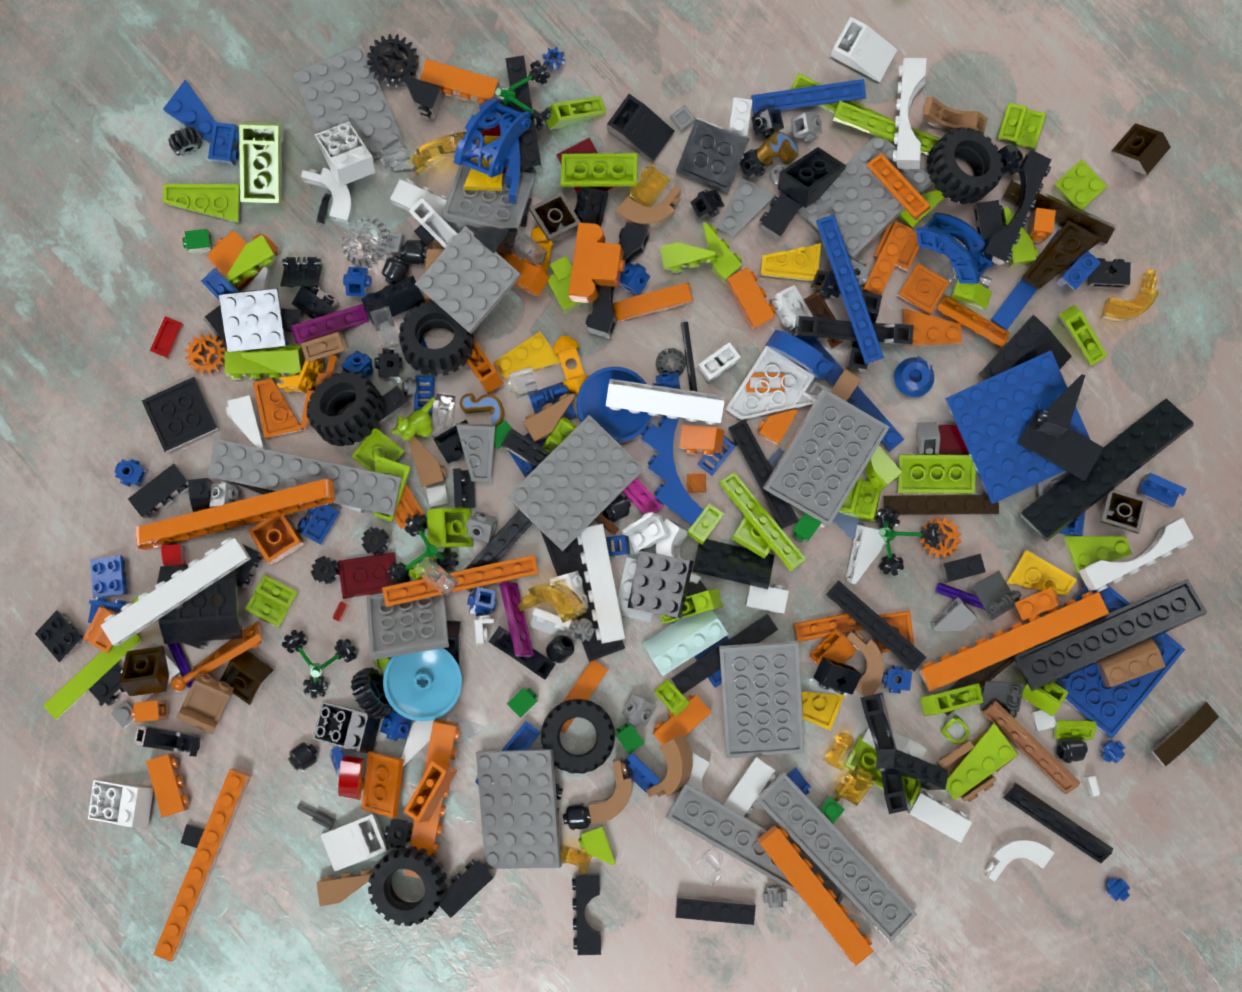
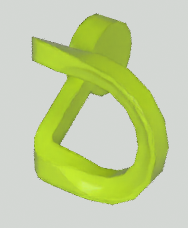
[941,716,969,744]

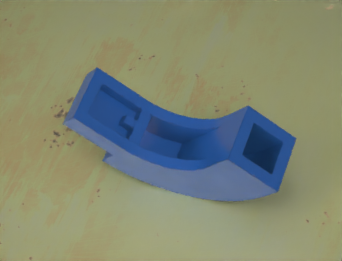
[765,330,833,381]

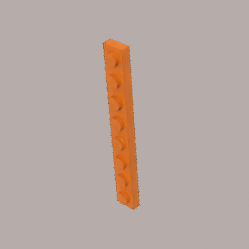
[382,555,539,607]

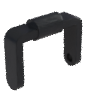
[316,193,332,227]

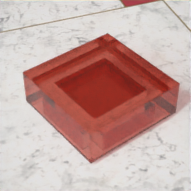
[332,601,350,622]

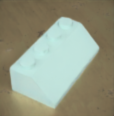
[642,610,728,676]

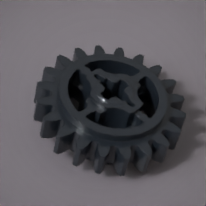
[367,34,419,87]

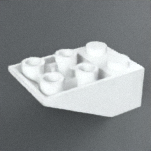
[830,17,898,82]
[315,121,375,186]
[88,780,154,827]
[321,813,389,871]

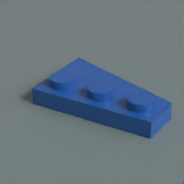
[163,80,216,144]

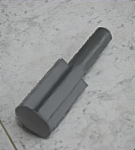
[297,804,335,830]

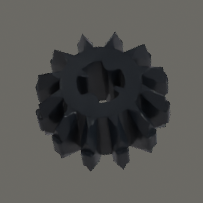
[168,127,202,156]

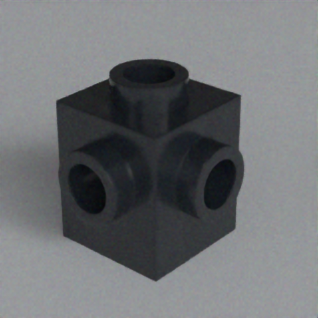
[751,109,784,138]
[998,144,1023,175]
[740,149,773,178]
[690,189,725,218]
[811,270,840,300]
[374,349,403,377]
[361,527,390,555]
[311,556,340,585]
[384,818,412,849]

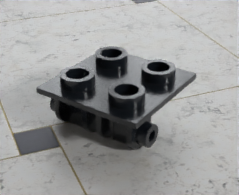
[280,257,323,288]
[35,610,84,663]

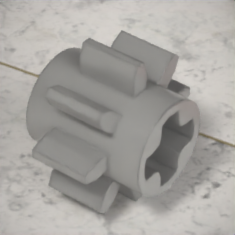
[569,618,595,642]
[763,886,787,908]

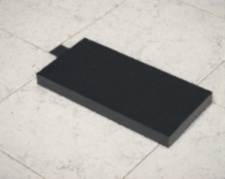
[1017,409,1104,481]

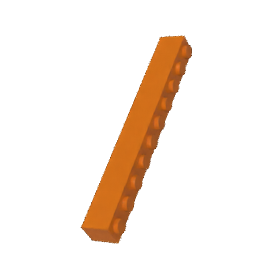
[919,591,1109,692]
[153,768,252,962]

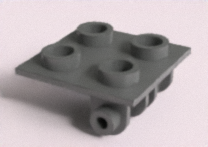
[972,571,1021,621]
[980,681,1025,718]

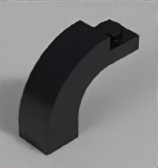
[488,626,556,680]
[134,725,200,757]

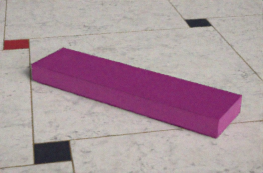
[290,304,369,344]
[499,581,534,657]

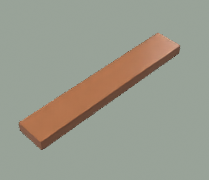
[982,701,1081,794]

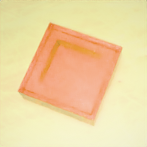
[687,473,706,493]

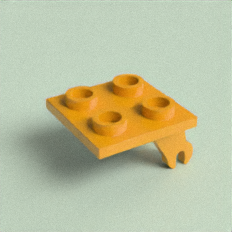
[277,358,324,394]

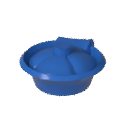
[894,356,934,397]

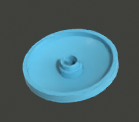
[383,648,462,721]

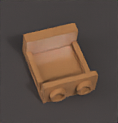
[301,330,347,362]
[176,672,234,734]
[935,740,997,802]

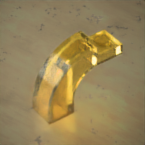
[408,132,466,175]
[1101,269,1159,322]
[517,583,587,623]

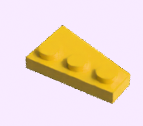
[463,136,503,191]
[760,243,821,281]
[493,331,561,379]
[1006,550,1077,596]
[801,692,845,731]

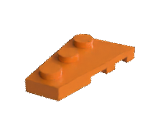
[902,308,962,347]
[253,378,303,439]

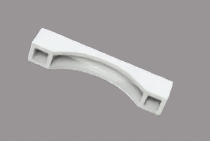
[893,58,927,169]
[409,198,458,248]
[1079,518,1194,592]

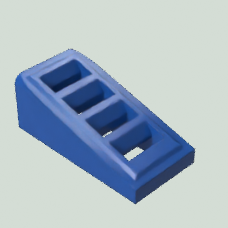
[414,376,435,416]
[697,435,736,476]
[605,535,630,557]

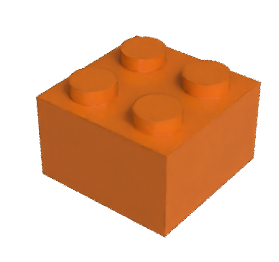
[248,515,305,565]

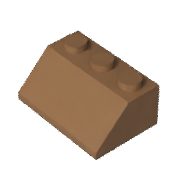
[1096,639,1166,687]

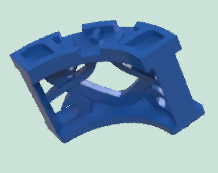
[453,97,531,178]
[916,212,994,284]

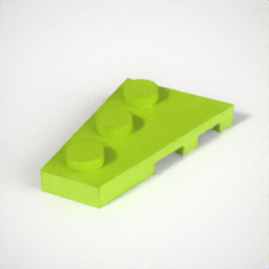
[374,455,412,522]
[1064,536,1133,573]

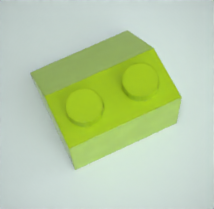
[427,508,473,549]

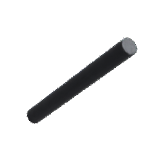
[681,322,698,392]

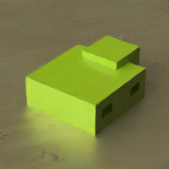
[547,256,584,314]

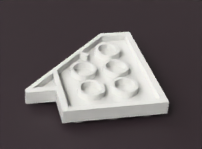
[725,346,816,420]

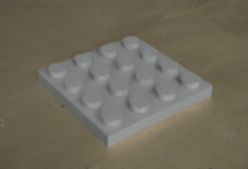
[442,160,536,237]
[415,226,522,334]
[366,593,449,660]

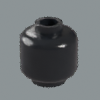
[400,240,429,265]
[381,255,409,284]
[602,494,631,522]
[546,635,575,664]
[1057,736,1088,763]
[288,742,318,771]
[563,803,591,831]

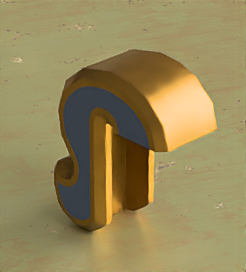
[757,131,799,165]
[459,393,505,428]

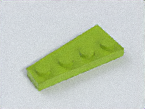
[163,184,240,223]
[946,723,1018,801]

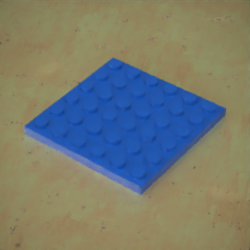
[944,351,1091,504]
[1036,584,1185,739]

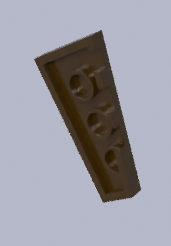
[1022,220,1100,290]

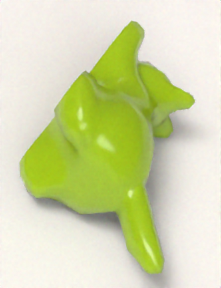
[391,397,435,440]

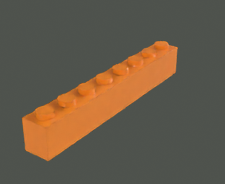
[404,719,461,878]
[757,825,874,966]

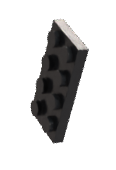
[692,539,775,590]

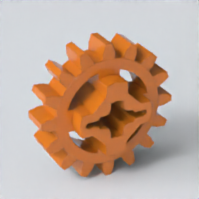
[185,333,227,375]
[919,517,962,558]

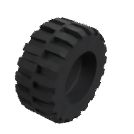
[927,127,1003,204]
[399,300,474,377]
[306,371,384,446]
[541,699,615,774]
[368,846,448,926]

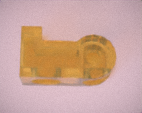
[823,733,854,771]
[560,845,592,875]

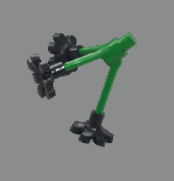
[495,60,552,131]
[875,506,941,576]
[387,514,459,584]
[282,630,357,699]

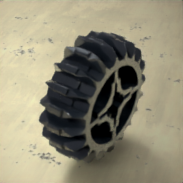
[351,667,393,719]

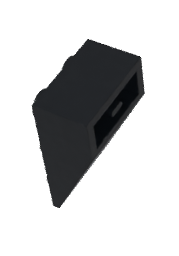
[607,94,675,162]
[313,702,381,753]

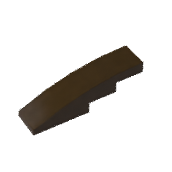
[1151,702,1219,767]

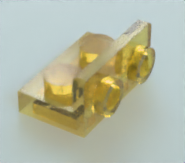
[629,164,670,207]
[834,765,877,806]

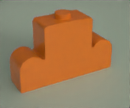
[568,223,625,303]
[207,231,282,292]

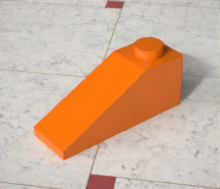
[466,340,504,394]

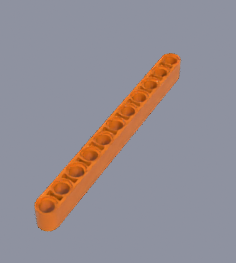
[135,479,335,550]

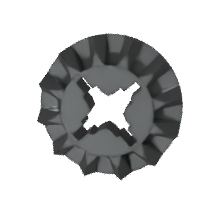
[656,348,686,376]

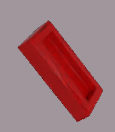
[150,316,184,359]

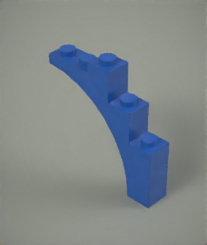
[640,415,704,526]

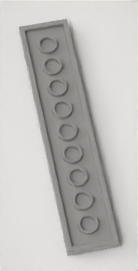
[207,439,402,516]
[755,772,917,942]
[665,783,844,906]

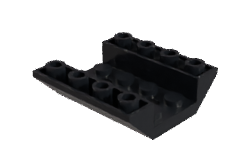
[157,564,243,644]

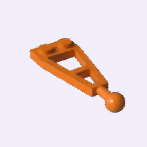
[171,621,263,692]

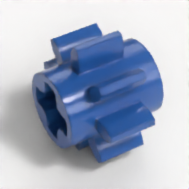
[542,47,565,72]
[1101,739,1126,764]
[1106,877,1130,902]

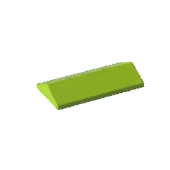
[560,153,638,187]
[897,454,976,493]
[844,735,922,807]

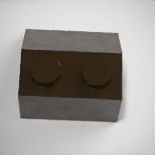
[1112,123,1171,175]
[529,192,581,241]
[1100,489,1148,534]
[120,646,169,696]
[219,650,274,705]

